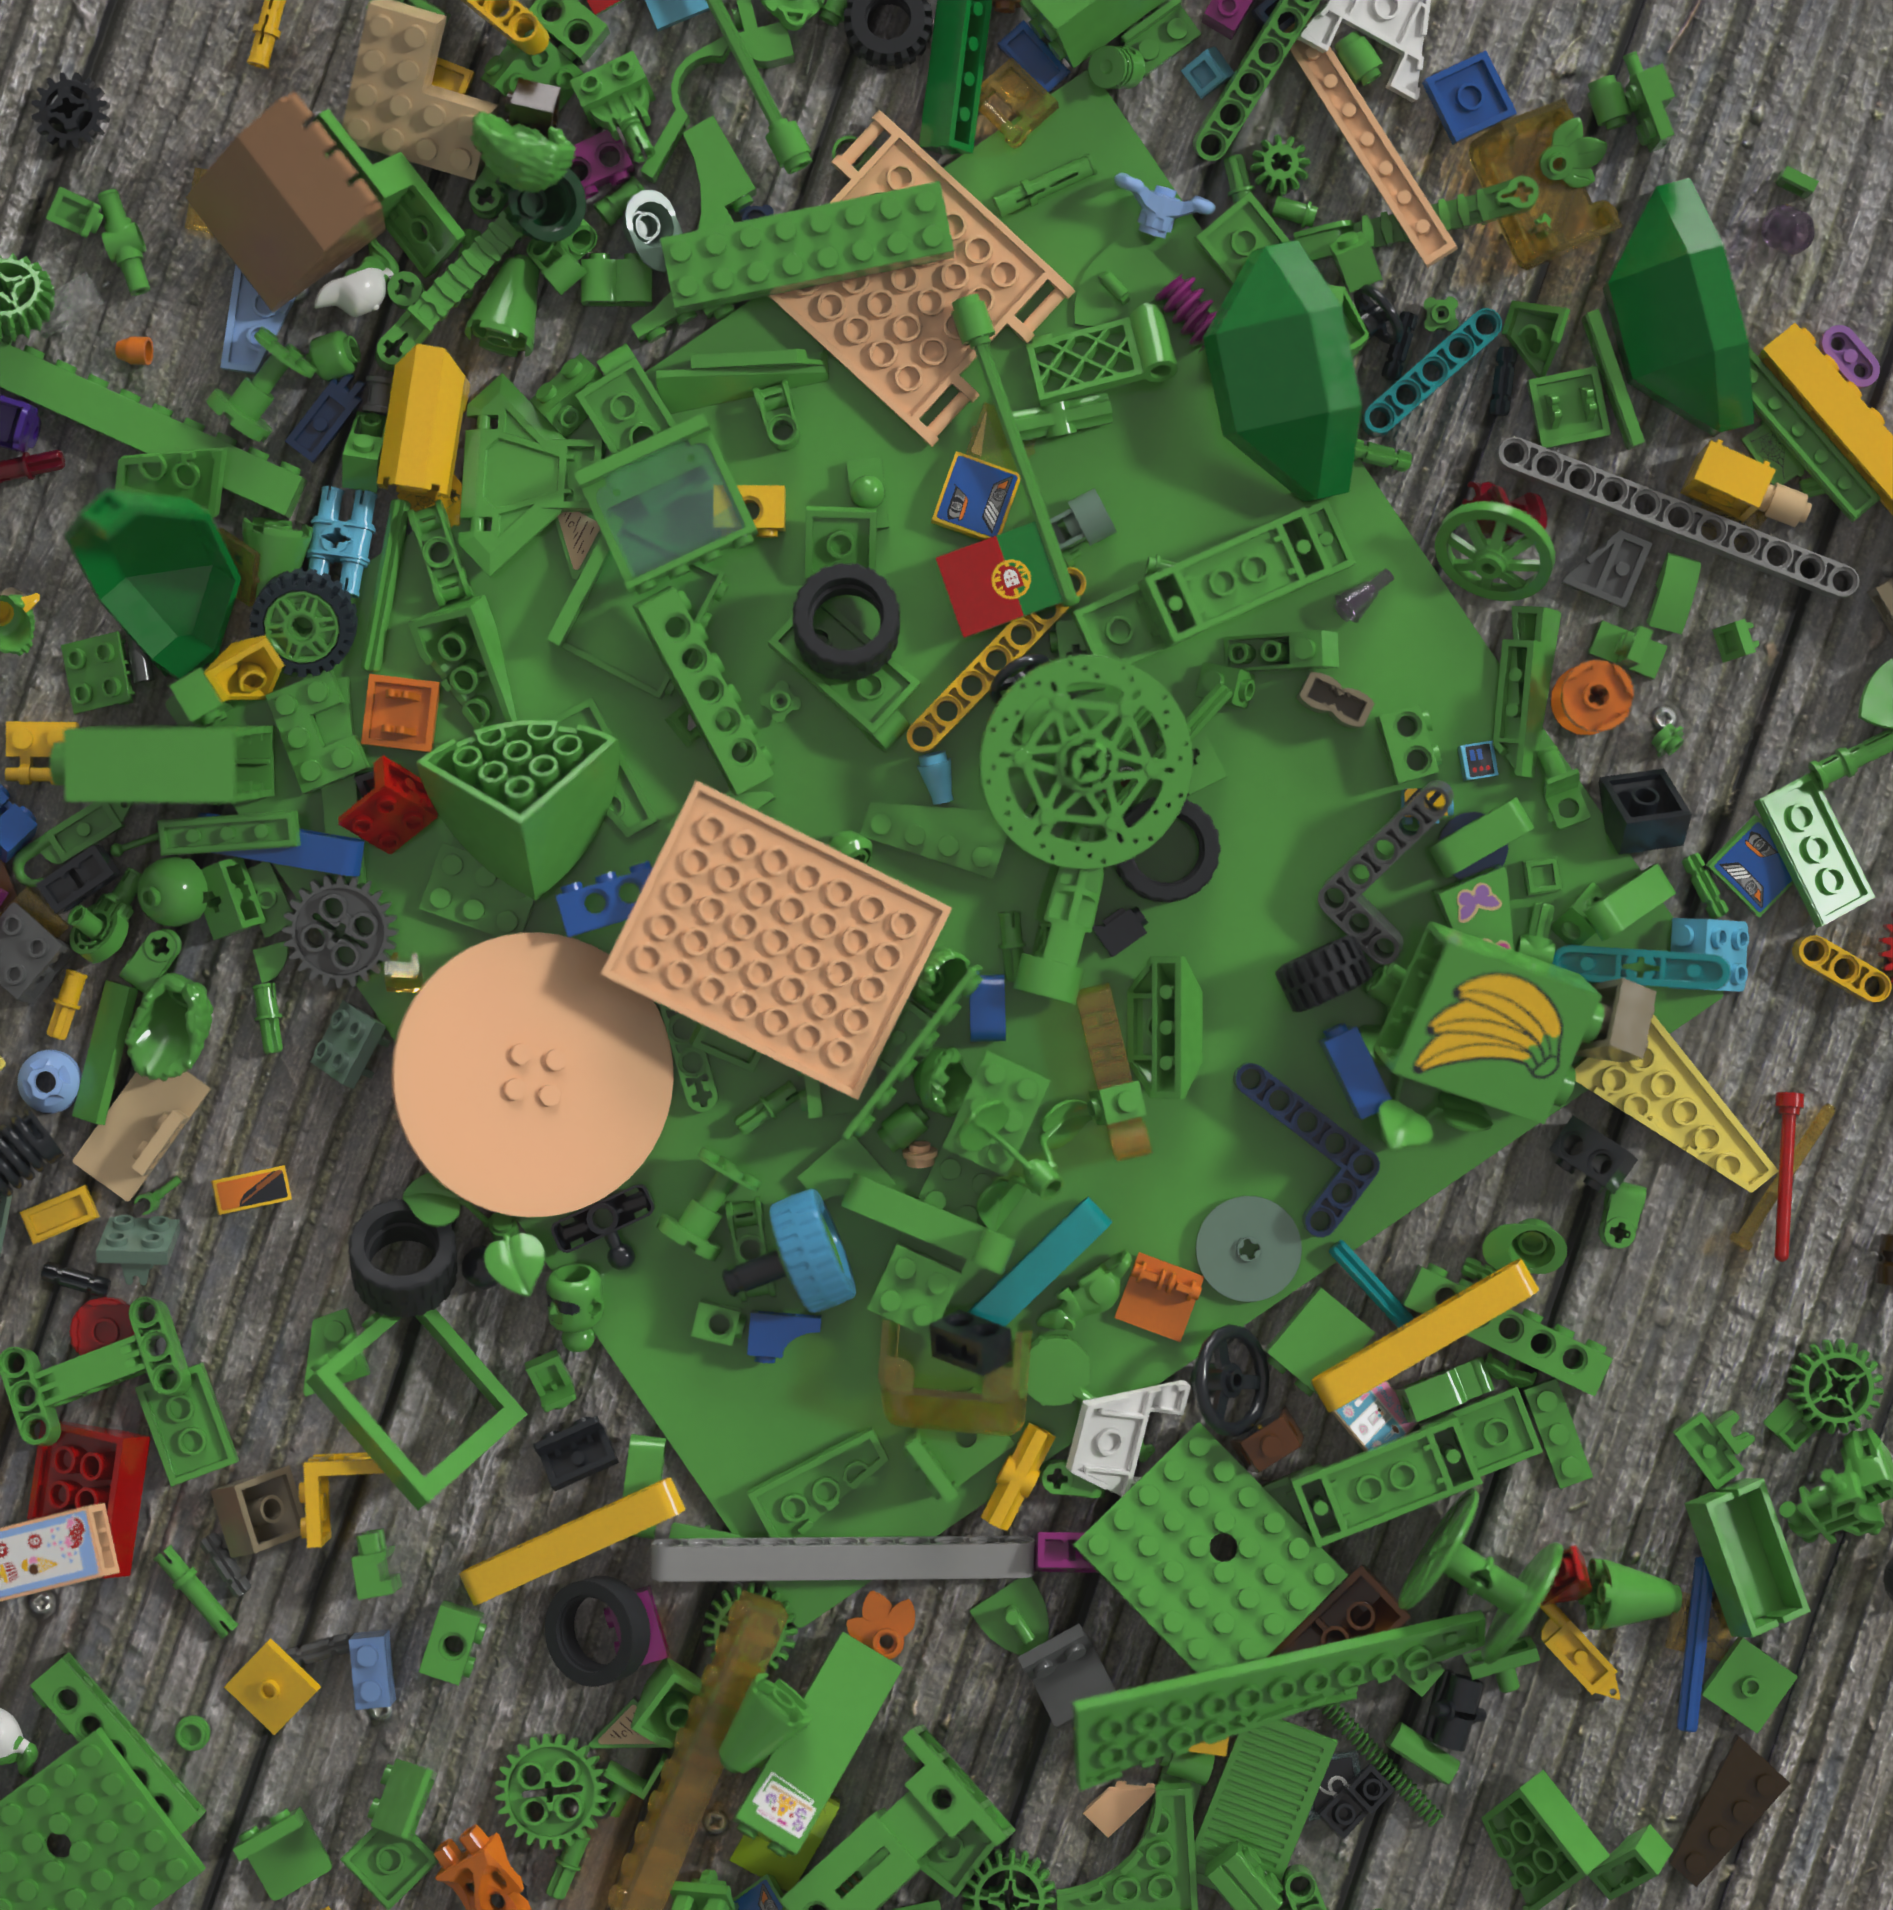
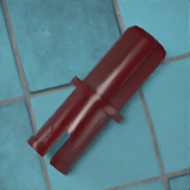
[0,450,65,483]

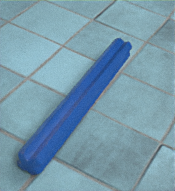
[1676,1556,1713,1732]

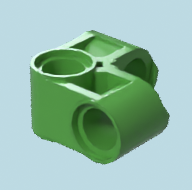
[526,218,597,295]

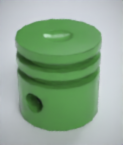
[1088,46,1146,89]

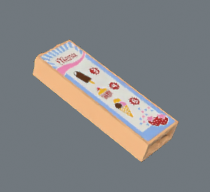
[0,1503,120,1602]

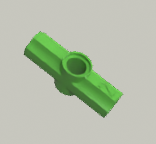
[1013,393,1113,442]

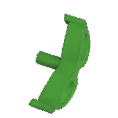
[1484,1353,1537,1388]

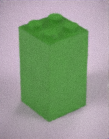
[1019,0,1165,69]

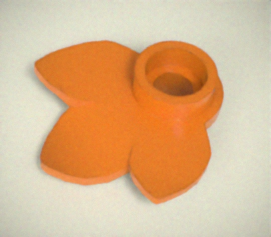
[846,1590,915,1659]

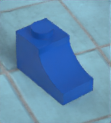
[747,1310,822,1363]

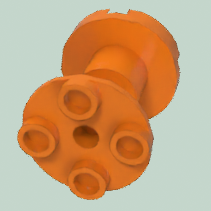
[1550,660,1634,735]

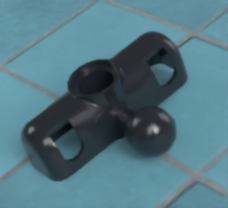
[551,1184,655,1270]

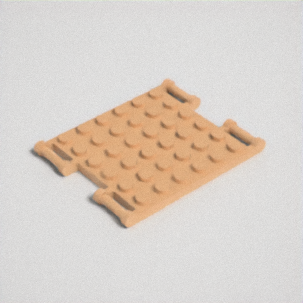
[768,110,1075,447]

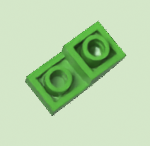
[1646,552,1701,635]

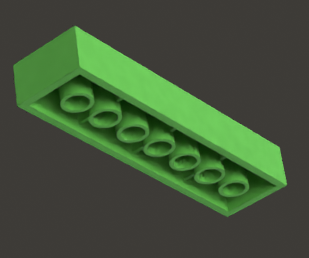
[660,181,954,314]

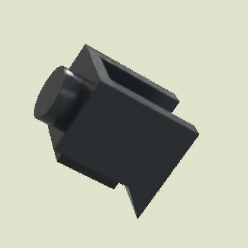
[1092,906,1148,957]

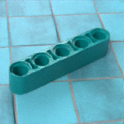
[1361,308,1502,437]
[967,1196,1113,1326]

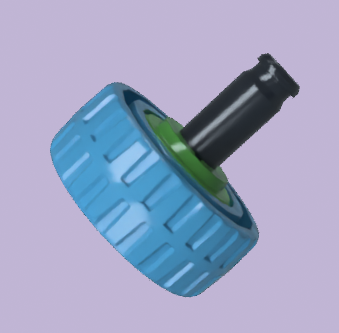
[722,1189,856,1313]

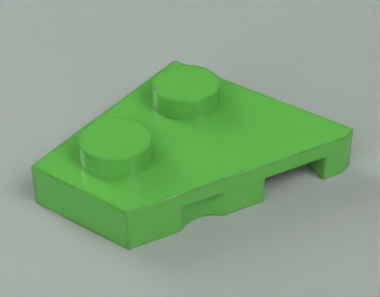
[303,1307,371,1397]

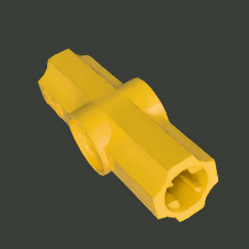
[980,1422,1056,1531]

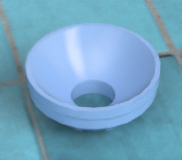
[17,1050,82,1113]

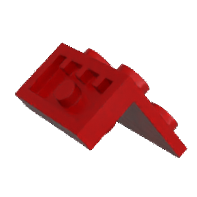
[338,755,438,854]

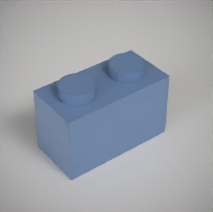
[349,1630,396,1710]

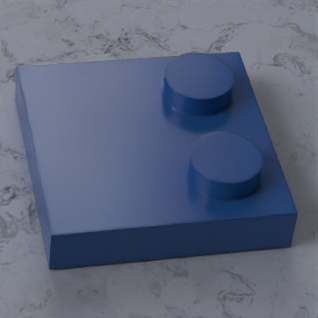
[1422,50,1517,145]

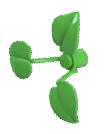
[1358,1025,1493,1152]
[958,1099,1092,1232]
[403,1173,545,1297]

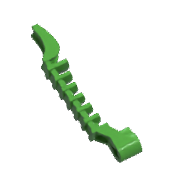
[1293,176,1539,262]
[375,207,526,371]

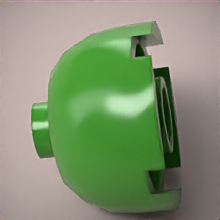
[137,855,208,926]

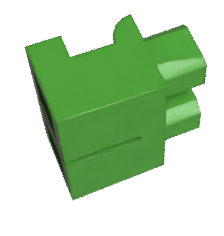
[351,1528,402,1600]

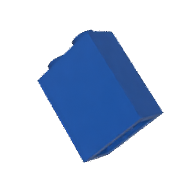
[1318,1023,1392,1120]

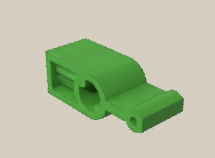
[1395,1357,1495,1423]

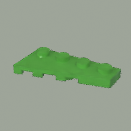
[860,802,1010,879]

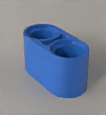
[969,974,1006,1042]

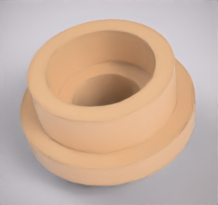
[902,1141,938,1168]

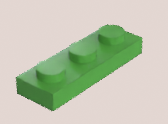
[1522,1377,1593,1489]

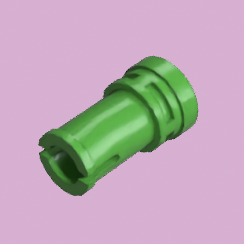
[593,176,645,227]

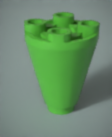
[1578,1558,1682,1630]

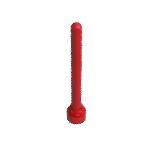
[1774,1092,1804,1262]

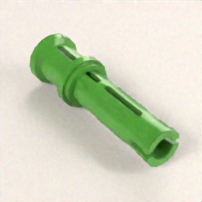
[1808,729,1893,791]

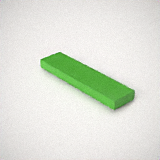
[1581,309,1645,450]
[157,810,301,856]
[72,980,138,1125]

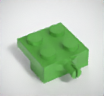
[1623,51,1675,153]

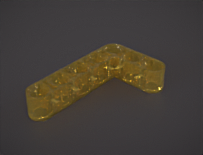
[1076,982,1152,1162]

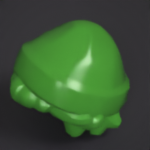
[910,946,971,1013]
[912,1047,973,1118]

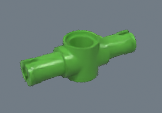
[97,189,151,296]

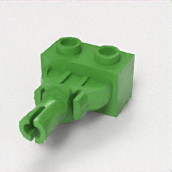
[570,51,656,163]

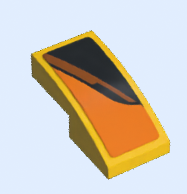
[211,1165,292,1215]

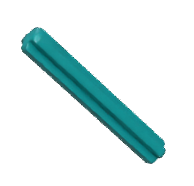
[1329,1240,1414,1328]

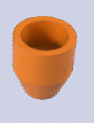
[115,336,154,365]

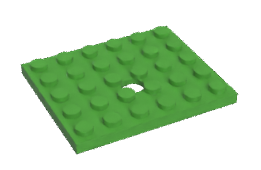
[1073,1422,1348,1674]
[0,1727,206,1910]

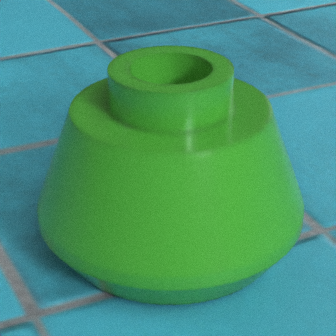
[828,830,873,865]

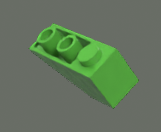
[1224,630,1339,672]

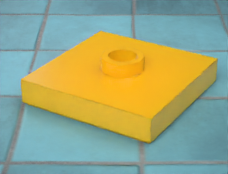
[224,1638,321,1736]

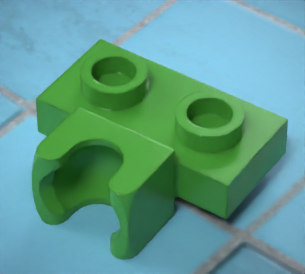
[1672,1410,1755,1490]

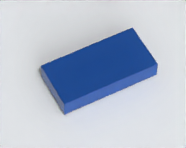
[997,20,1071,98]

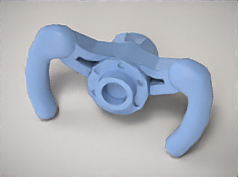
[1114,173,1215,238]

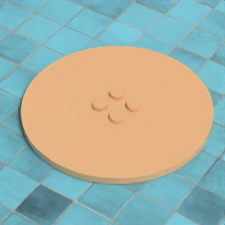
[391,933,674,1217]

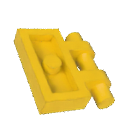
[5,721,79,785]

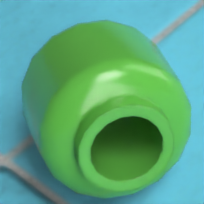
[306,330,361,381]

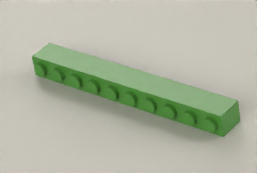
[0,337,307,519]

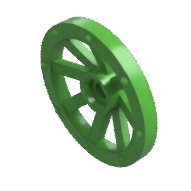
[1435,502,1555,601]

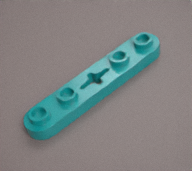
[1552,945,1731,990]

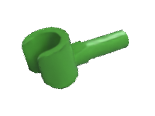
[134,1175,182,1215]

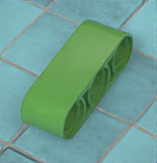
[1428,797,1534,879]
[1583,863,1676,941]
[623,1434,667,1539]

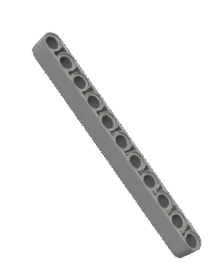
[1494,437,1860,600]
[651,1535,1035,1582]

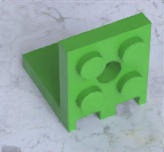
[904,1386,1015,1504]

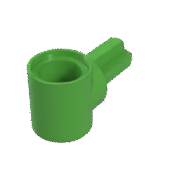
[1515,902,1555,964]

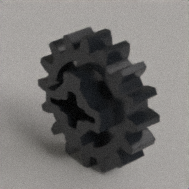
[31,72,110,151]

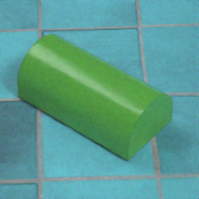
[1384,1722,1460,1785]

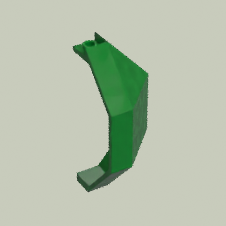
[1603,178,1754,437]
[1203,240,1362,502]
[63,490,241,680]

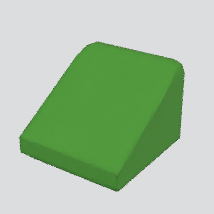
[1763,1399,1816,1453]

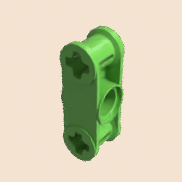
[407,499,474,608]
[725,1196,777,1303]

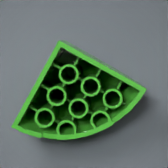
[417,720,619,901]

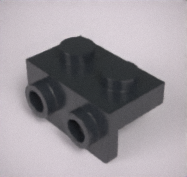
[533,1416,619,1491]

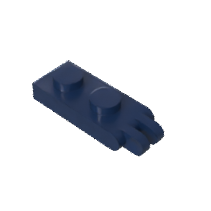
[285,374,366,464]

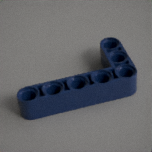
[1233,1063,1380,1237]

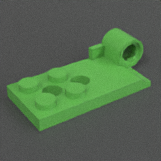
[575,343,710,516]
[768,601,921,752]

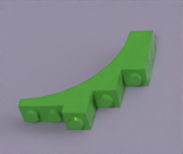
[631,115,757,344]

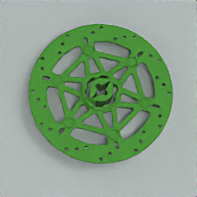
[979,655,1193,869]

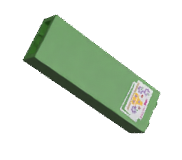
[732,1632,903,1858]

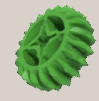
[0,253,55,343]
[1787,1338,1884,1434]
[702,1581,798,1678]
[962,1848,1057,1910]

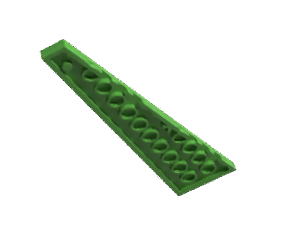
[1073,1610,1486,1791]

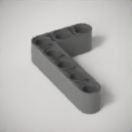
[1318,780,1454,965]

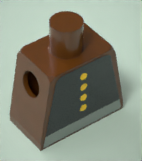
[1229,1406,1304,1473]

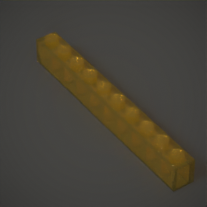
[608,1590,789,1910]

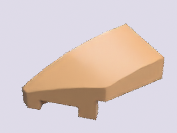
[1083,1780,1155,1838]

